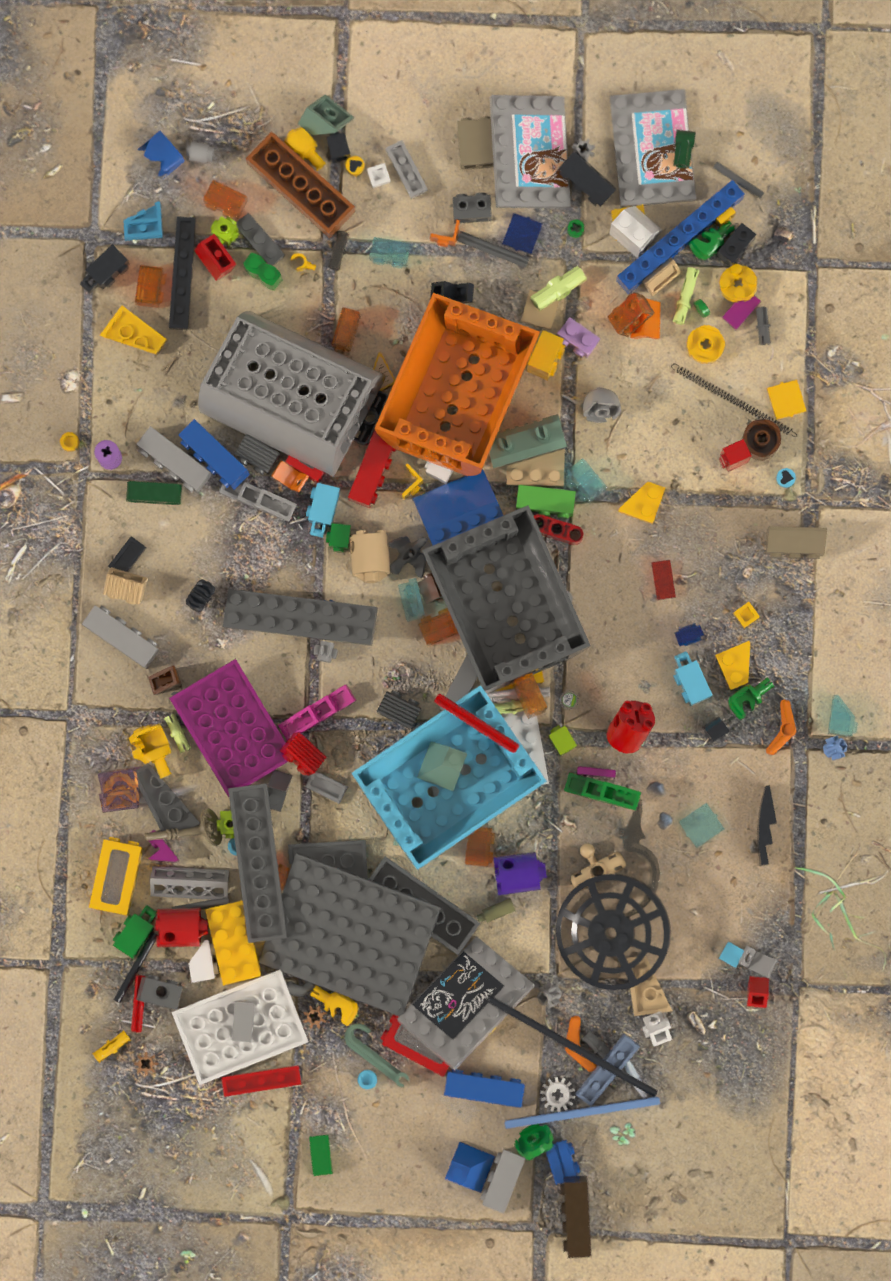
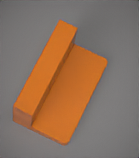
[630,298,661,340]

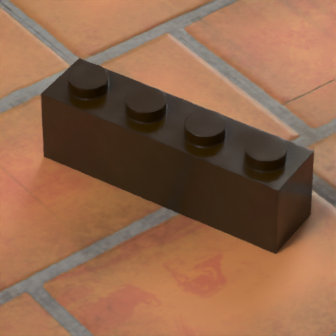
[560,1175,591,1258]

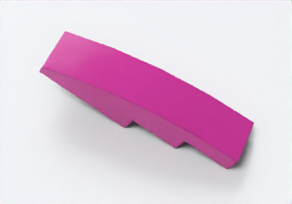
[278,684,357,741]

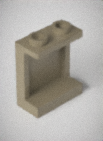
[457,116,494,170]

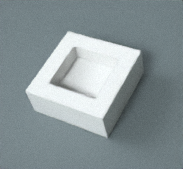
[367,163,391,188]

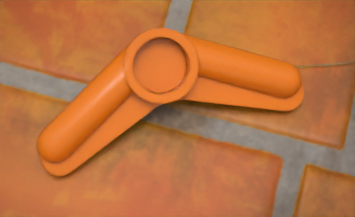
[766,699,796,755]
[565,1015,597,1072]

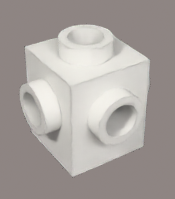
[642,1011,672,1046]

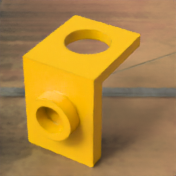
[402,463,423,500]

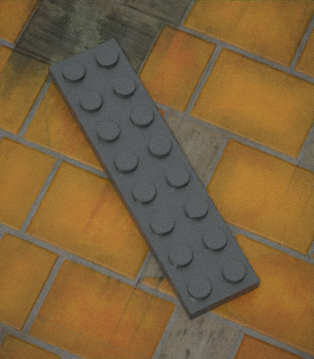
[223,589,378,646]
[228,783,287,943]

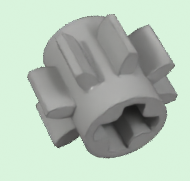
[573,139,595,162]
[314,641,338,663]
[537,982,561,1008]

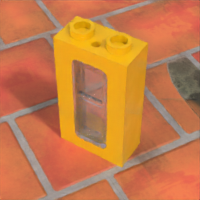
[89,837,143,916]

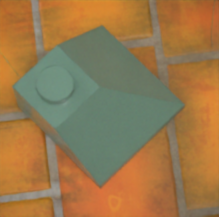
[298,95,354,135]
[417,742,467,791]

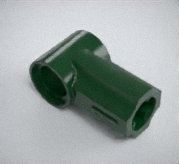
[673,129,696,169]

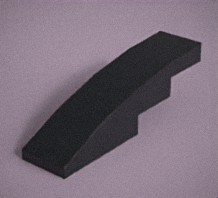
[757,785,777,866]

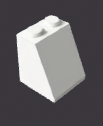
[610,206,663,258]

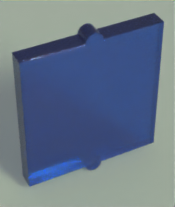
[502,213,543,255]

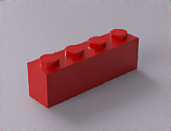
[348,430,396,509]

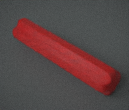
[131,975,147,1033]

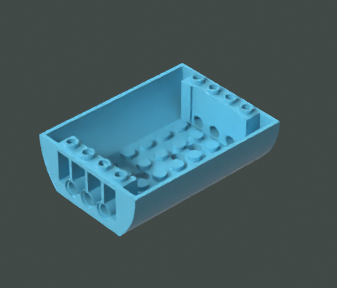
[352,685,547,870]

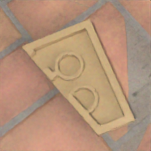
[626,956,672,1016]

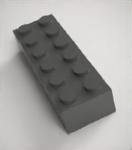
[369,856,481,955]

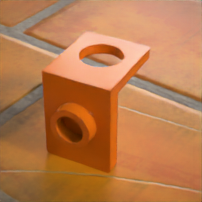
[430,220,460,247]
[271,461,309,492]

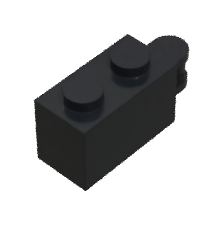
[80,244,130,294]

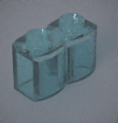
[565,458,607,504]

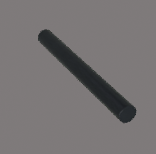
[113,932,158,1003]

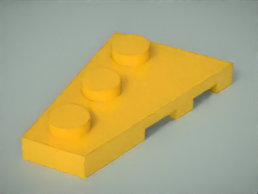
[99,305,168,355]

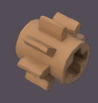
[303,1006,327,1029]
[134,1052,159,1076]

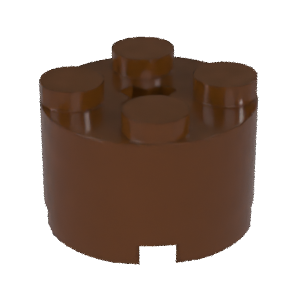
[742,419,781,461]

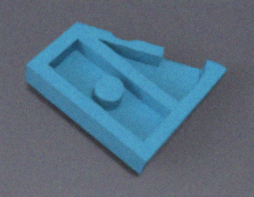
[123,201,163,241]

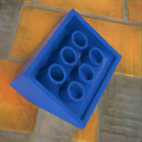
[413,469,504,546]

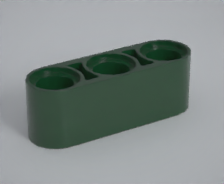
[126,481,182,505]

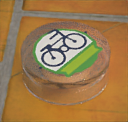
[560,690,579,710]

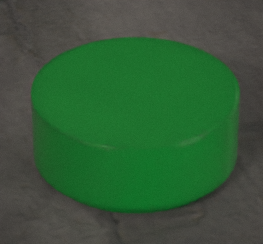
[693,299,710,318]

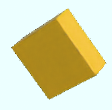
[715,207,736,228]
[733,602,760,629]

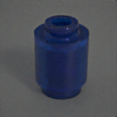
[674,623,704,647]

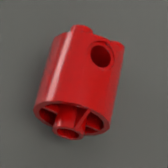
[606,700,655,754]
[156,908,208,947]

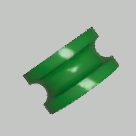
[567,219,585,238]

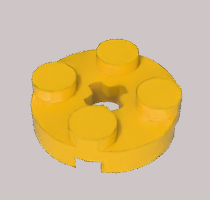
[719,264,757,302]
[687,325,725,364]

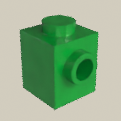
[326,523,351,553]

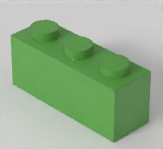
[516,485,576,519]

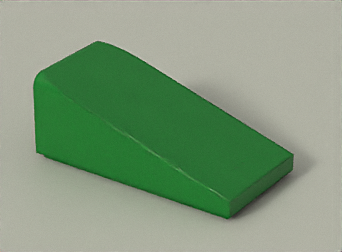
[309,1135,333,1176]

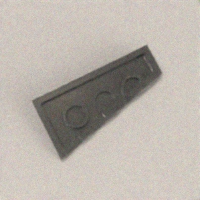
[131,764,201,841]

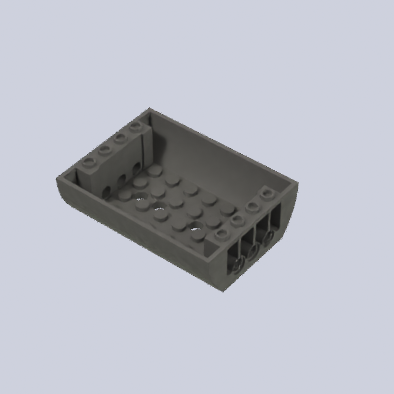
[422,505,591,692]

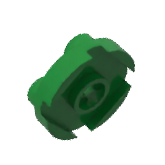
[514,1124,553,1160]

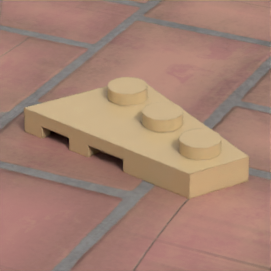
[507,449,565,487]

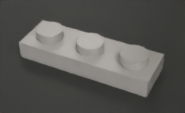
[385,140,428,199]

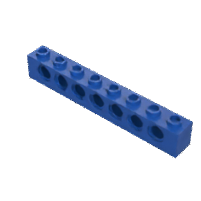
[616,180,745,295]

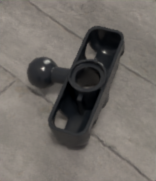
[353,390,388,446]

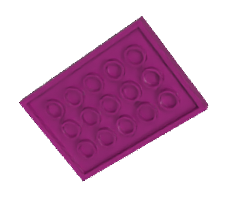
[169,658,288,798]

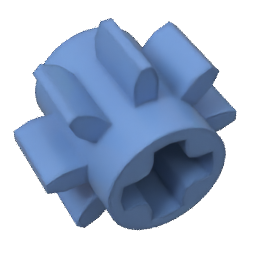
[823,736,847,761]

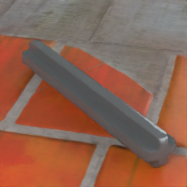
[457,231,529,267]

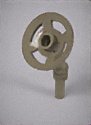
[144,808,222,846]

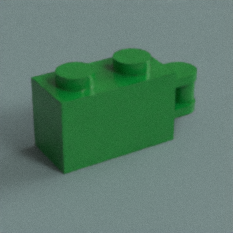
[113,905,157,959]

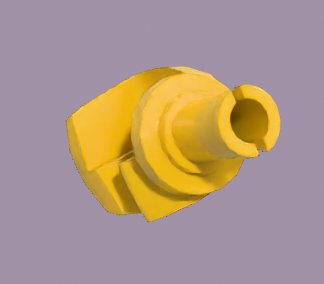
[283,127,326,171]
[310,985,358,1026]

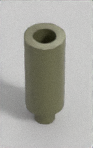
[477,898,516,923]

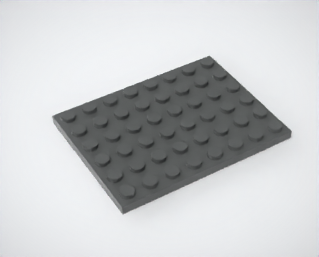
[259,853,441,1016]

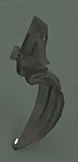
[619,799,660,917]

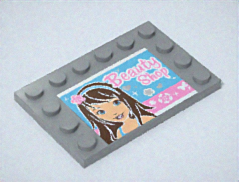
[610,89,696,208]
[490,95,571,208]

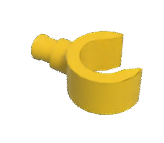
[290,253,317,272]

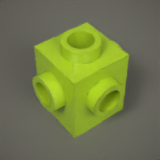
[211,216,239,247]
[217,811,235,839]

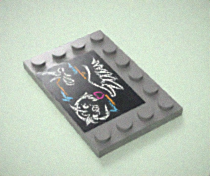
[397,937,534,1070]

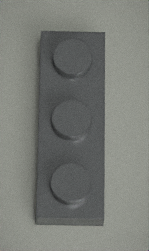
[236,212,285,266]

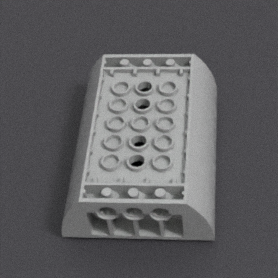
[198,311,386,477]

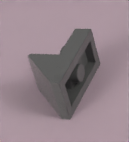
[268,770,293,812]

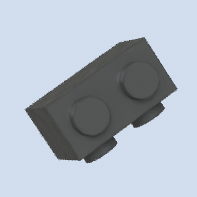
[452,192,492,224]

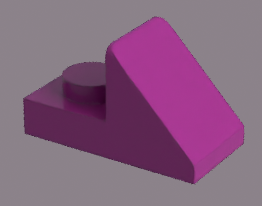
[148,830,180,863]

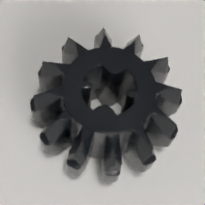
[186,579,215,613]

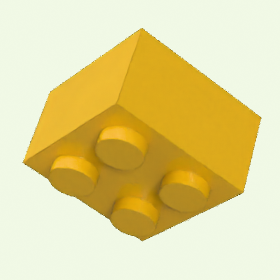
[527,330,565,381]

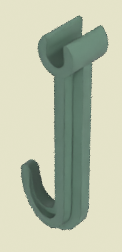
[345,1023,409,1088]

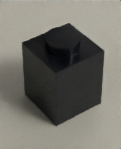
[326,132,351,163]

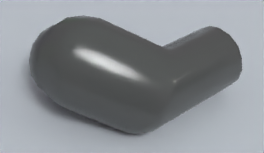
[286,981,315,997]

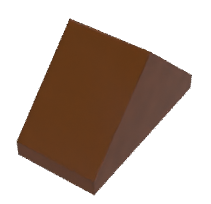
[148,665,182,695]

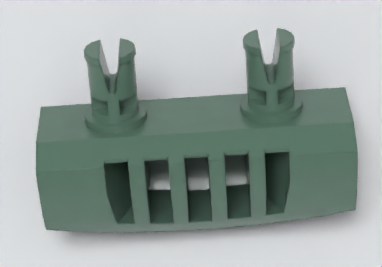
[489,414,567,468]

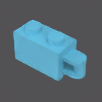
[306,483,340,538]
[673,651,712,706]

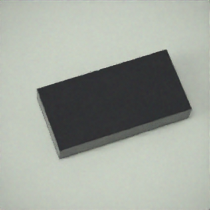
[108,536,147,572]

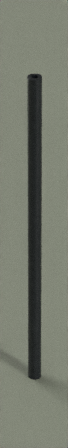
[487,996,658,1097]

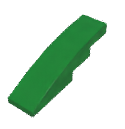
[564,772,642,811]

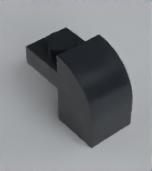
[430,281,474,304]

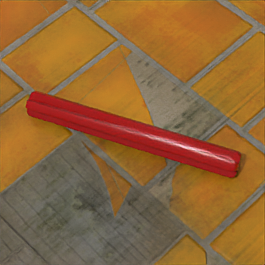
[434,694,519,753]

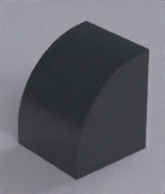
[702,717,730,743]

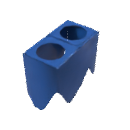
[137,130,185,179]

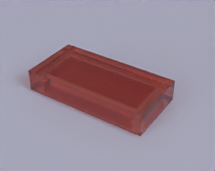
[651,560,676,601]

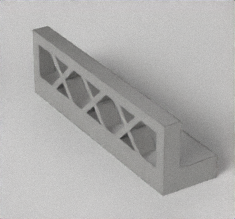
[150,866,229,900]

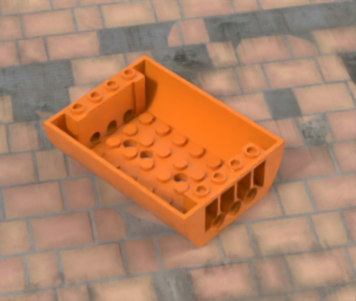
[375,293,540,476]

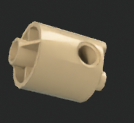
[349,530,390,583]

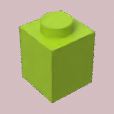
[548,725,577,756]

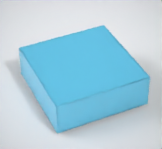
[718,941,744,968]

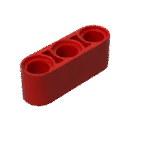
[534,514,584,545]

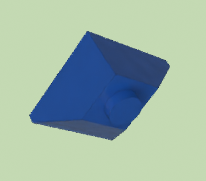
[445,1142,496,1193]

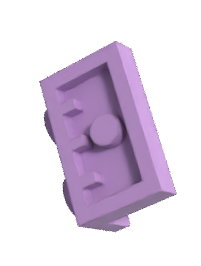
[556,317,600,358]

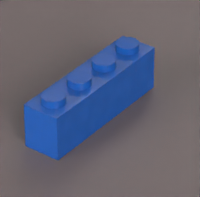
[179,419,250,490]
[444,1069,525,1108]

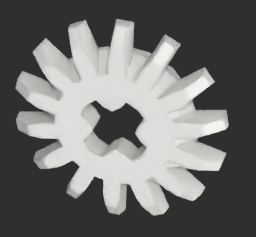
[540,1077,575,1112]

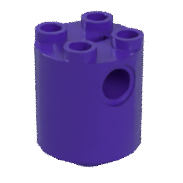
[493,852,547,896]

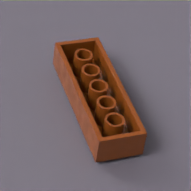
[246,131,356,239]

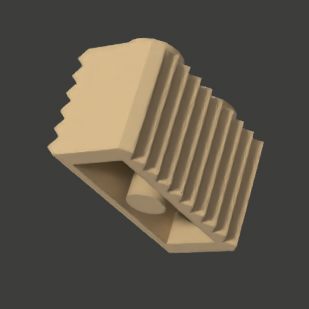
[103,568,148,604]

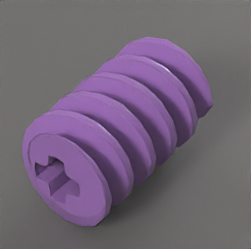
[94,440,122,470]

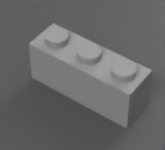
[480,1149,525,1214]

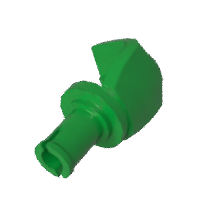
[688,221,736,261]
[728,677,774,720]

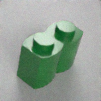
[243,253,282,291]

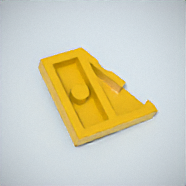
[618,482,665,524]
[715,641,750,691]

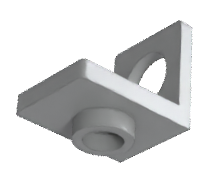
[739,946,777,978]

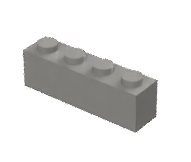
[136,426,212,493]
[82,605,159,669]

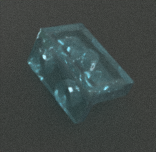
[369,237,411,269]
[398,578,425,622]

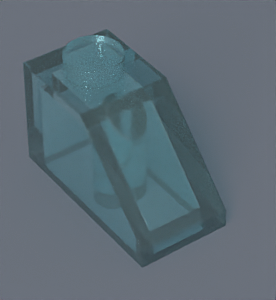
[828,695,858,738]

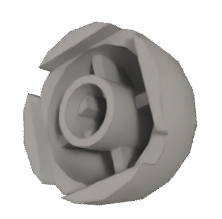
[583,387,621,423]

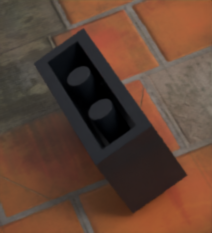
[559,150,616,207]

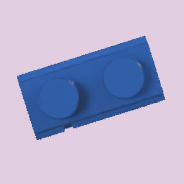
[545,1140,580,1184]

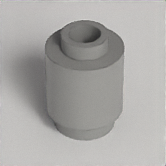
[186,142,215,163]

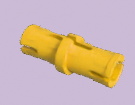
[92,1030,131,1063]

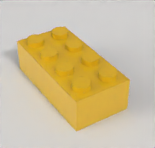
[205,900,262,986]

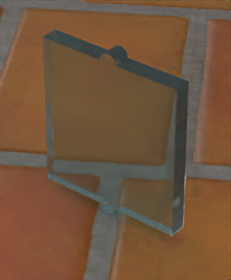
[679,803,724,848]

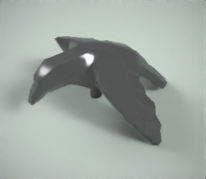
[388,536,428,579]

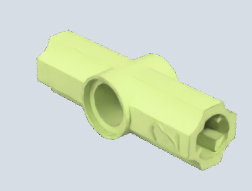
[531,266,587,311]

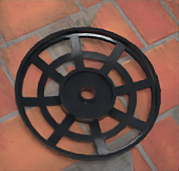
[556,873,671,990]

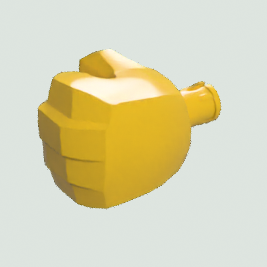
[129,724,172,779]

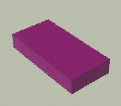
[722,295,761,330]
[576,766,616,779]

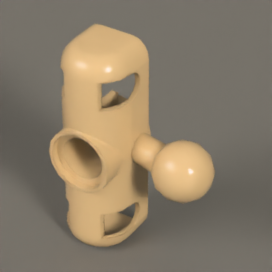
[570,843,626,891]

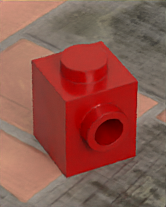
[747,976,769,1008]

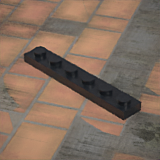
[169,217,196,330]

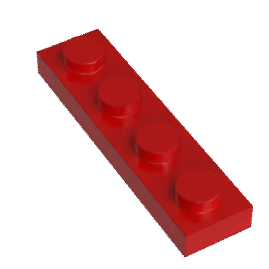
[222,1065,302,1097]

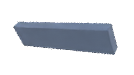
[575,1033,640,1106]

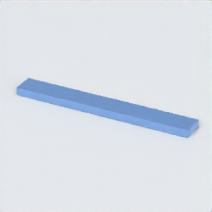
[505,1097,660,1129]

